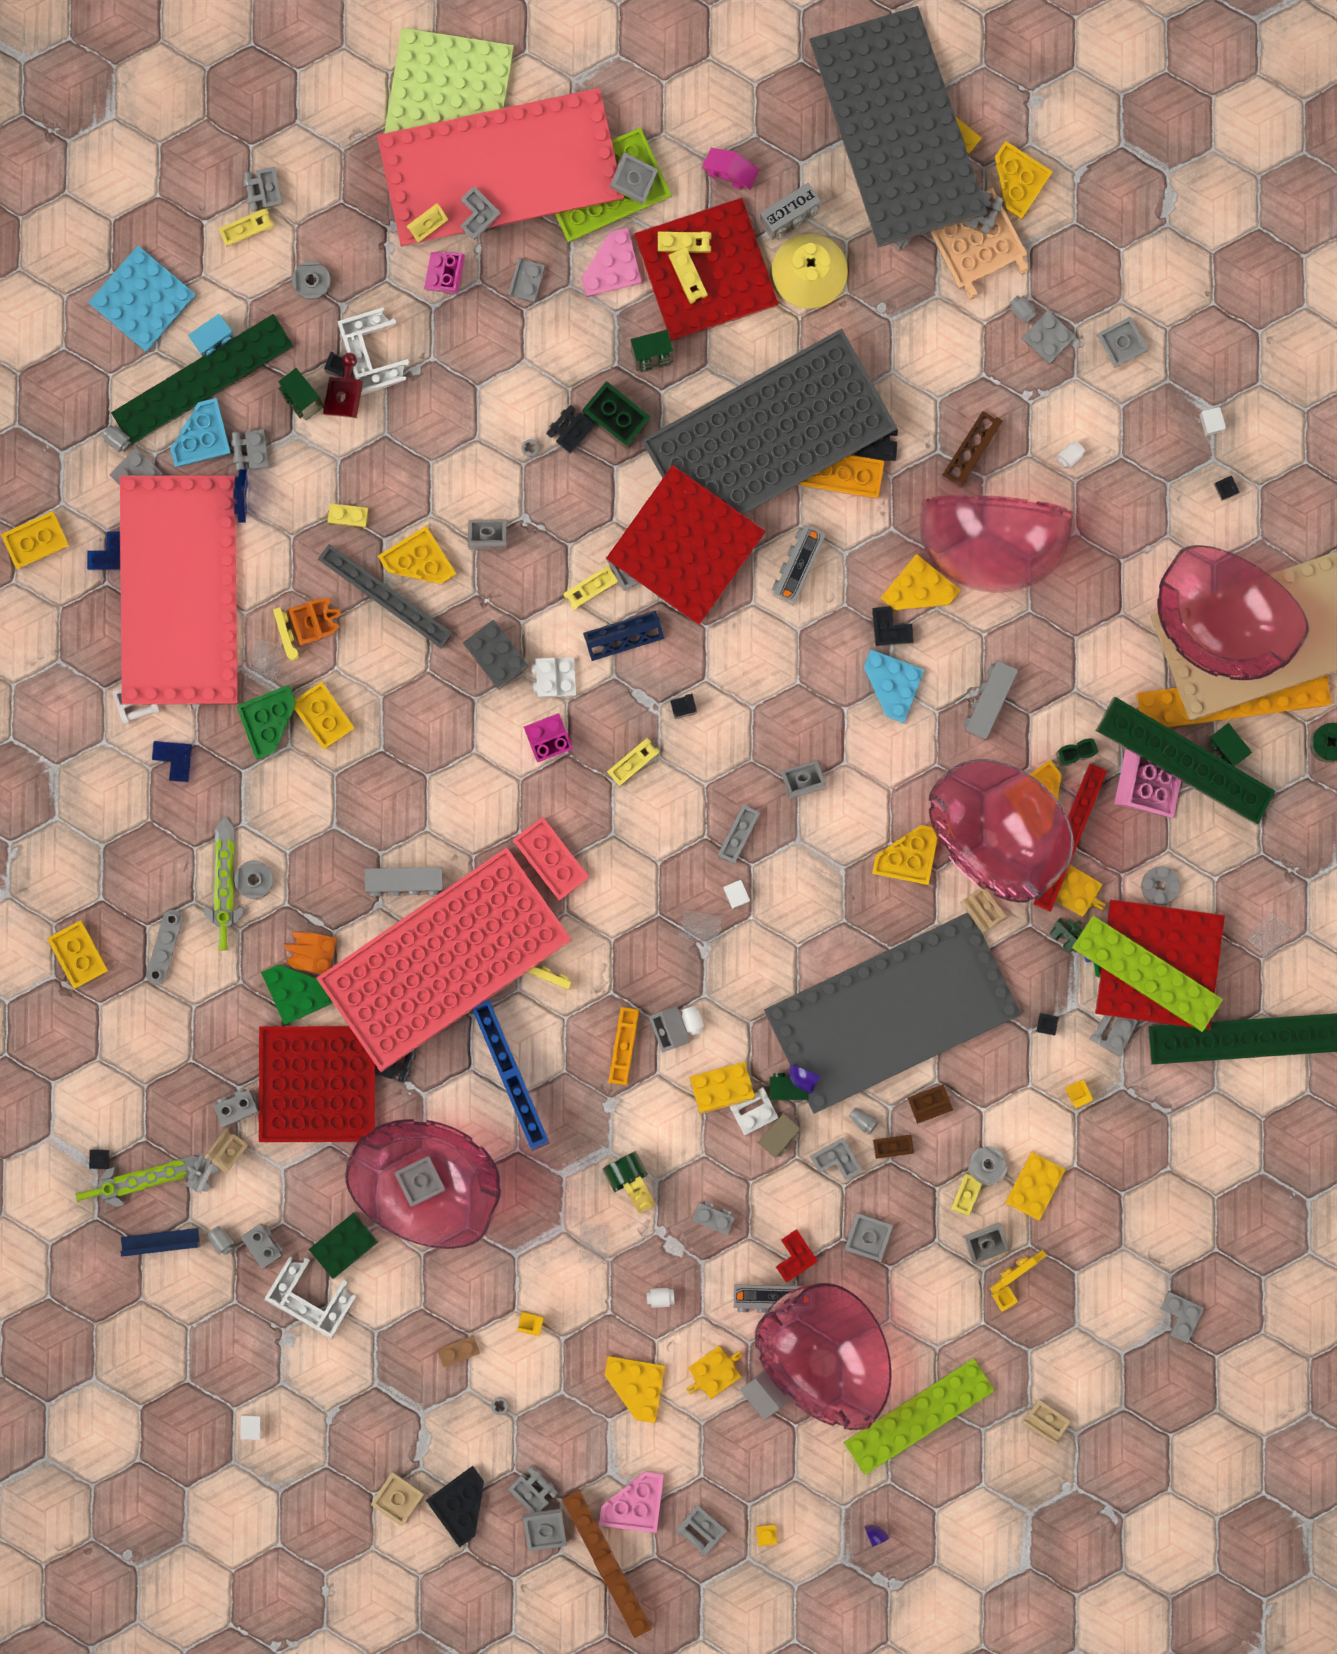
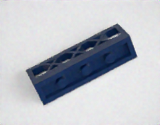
[583,610,665,661]
[120,1228,200,1257]

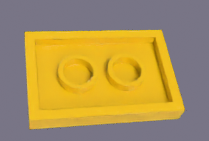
[1,511,69,570]
[294,681,355,750]
[47,920,108,989]
[689,1061,755,1114]
[1005,1152,1066,1221]

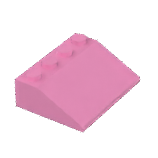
[1114,749,1181,818]

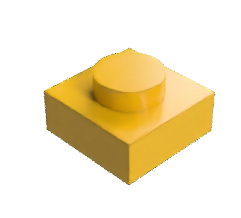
[991,1285,1018,1312]
[756,1524,777,1546]

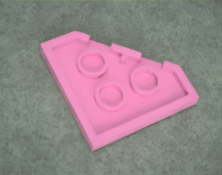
[582,228,642,297]
[599,1472,664,1533]

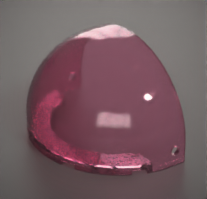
[920,495,1073,593]
[1157,545,1309,680]
[929,759,1074,903]
[345,1119,501,1249]
[755,1283,892,1430]

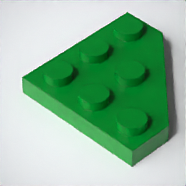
[236,685,297,760]
[261,964,333,1025]

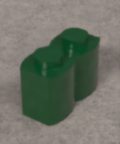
[1056,738,1098,766]

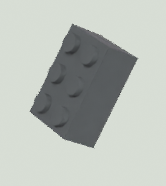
[463,619,529,690]

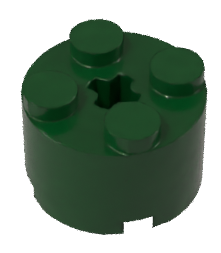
[1310,723,1337,763]
[602,1151,648,1193]

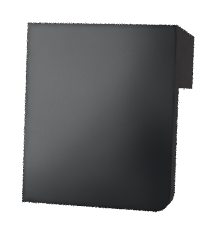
[324,352,345,378]
[670,693,697,719]

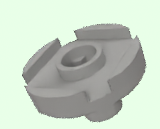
[292,261,331,300]
[234,860,273,899]
[1141,866,1180,905]
[968,1146,1007,1186]

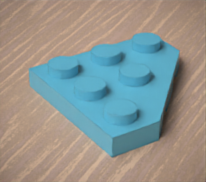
[170,398,231,468]
[864,650,924,724]

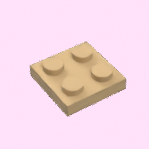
[370,1472,424,1526]

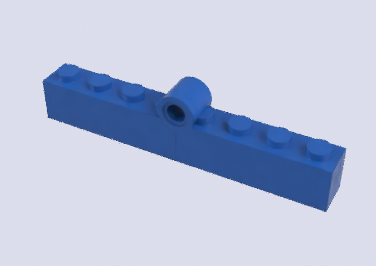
[472,1000,550,1151]

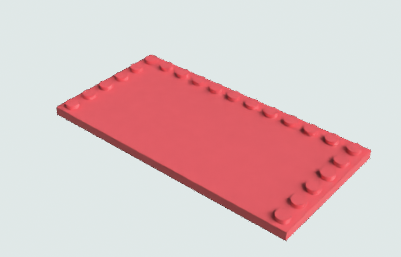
[377,88,624,247]
[120,476,238,705]
[316,847,572,1072]

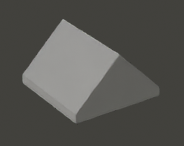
[468,520,507,550]
[781,760,827,800]
[962,1222,1009,1264]
[740,1365,794,1420]

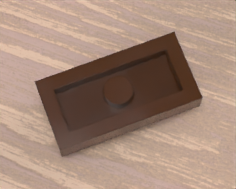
[873,1135,914,1159]

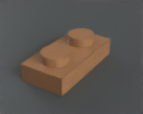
[437,1335,480,1367]

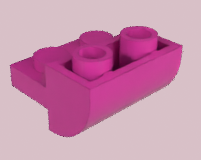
[424,252,465,295]
[523,713,573,763]

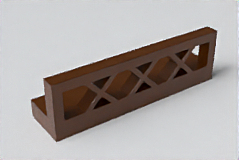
[942,411,1003,487]

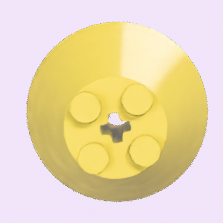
[772,233,848,309]

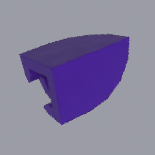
[789,1065,820,1094]
[864,1525,889,1547]

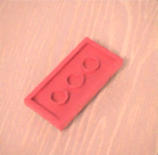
[513,817,590,901]

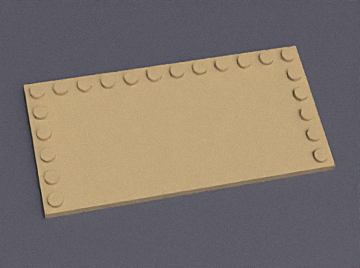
[1150,551,1337,722]

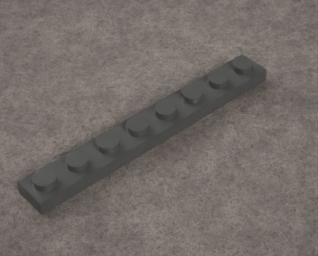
[318,544,453,649]

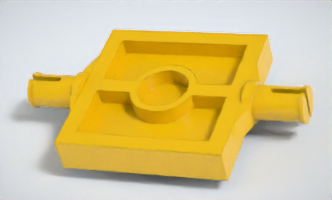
[1056,865,1106,917]
[989,1250,1047,1294]
[686,1346,744,1400]

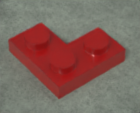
[776,1229,818,1283]

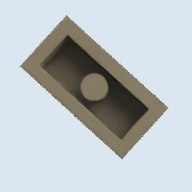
[757,1114,800,1158]

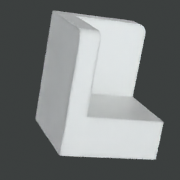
[1200,407,1226,437]
[723,880,750,909]
[240,1415,262,1440]

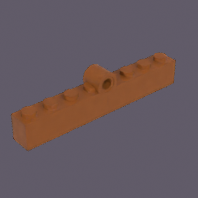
[562,1489,652,1639]

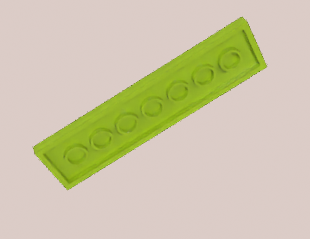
[1072,916,1223,1032]
[844,1358,994,1475]

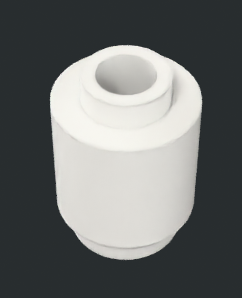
[1057,441,1085,469]
[681,1006,704,1036]
[646,1288,674,1308]

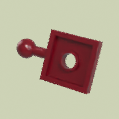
[323,352,363,419]

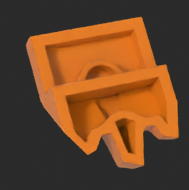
[287,598,341,646]
[283,931,337,974]

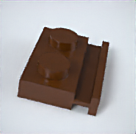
[907,1084,953,1124]

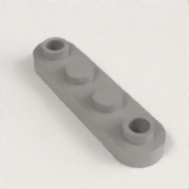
[146,910,183,985]

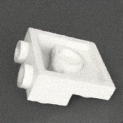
[532,657,576,698]

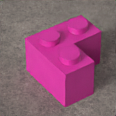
[702,147,760,190]

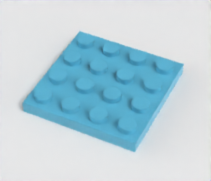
[88,246,196,353]

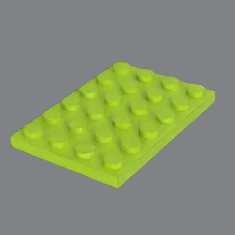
[555,127,672,243]

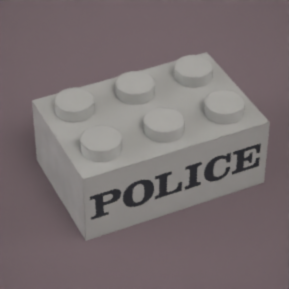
[759,183,821,240]

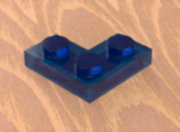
[233,469,248,523]
[87,531,120,571]
[152,741,192,783]

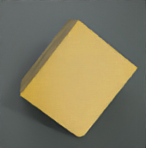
[1065,1079,1093,1109]
[517,1312,544,1336]

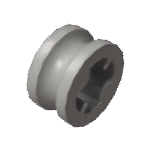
[521,439,539,457]
[491,1397,508,1415]

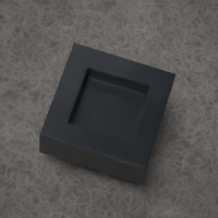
[1214,475,1240,501]
[1036,1013,1059,1036]
[89,1149,110,1169]

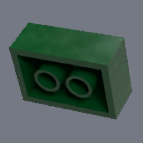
[630,329,673,373]
[278,368,324,421]
[582,381,651,450]
[308,1212,379,1279]

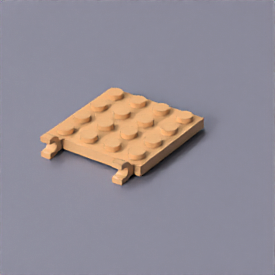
[930,188,1028,299]

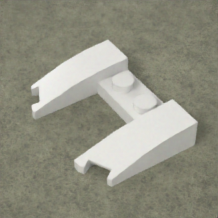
[338,308,409,396]
[264,1257,356,1339]

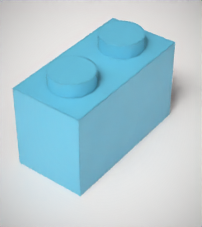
[188,314,234,356]

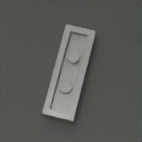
[717,804,760,864]

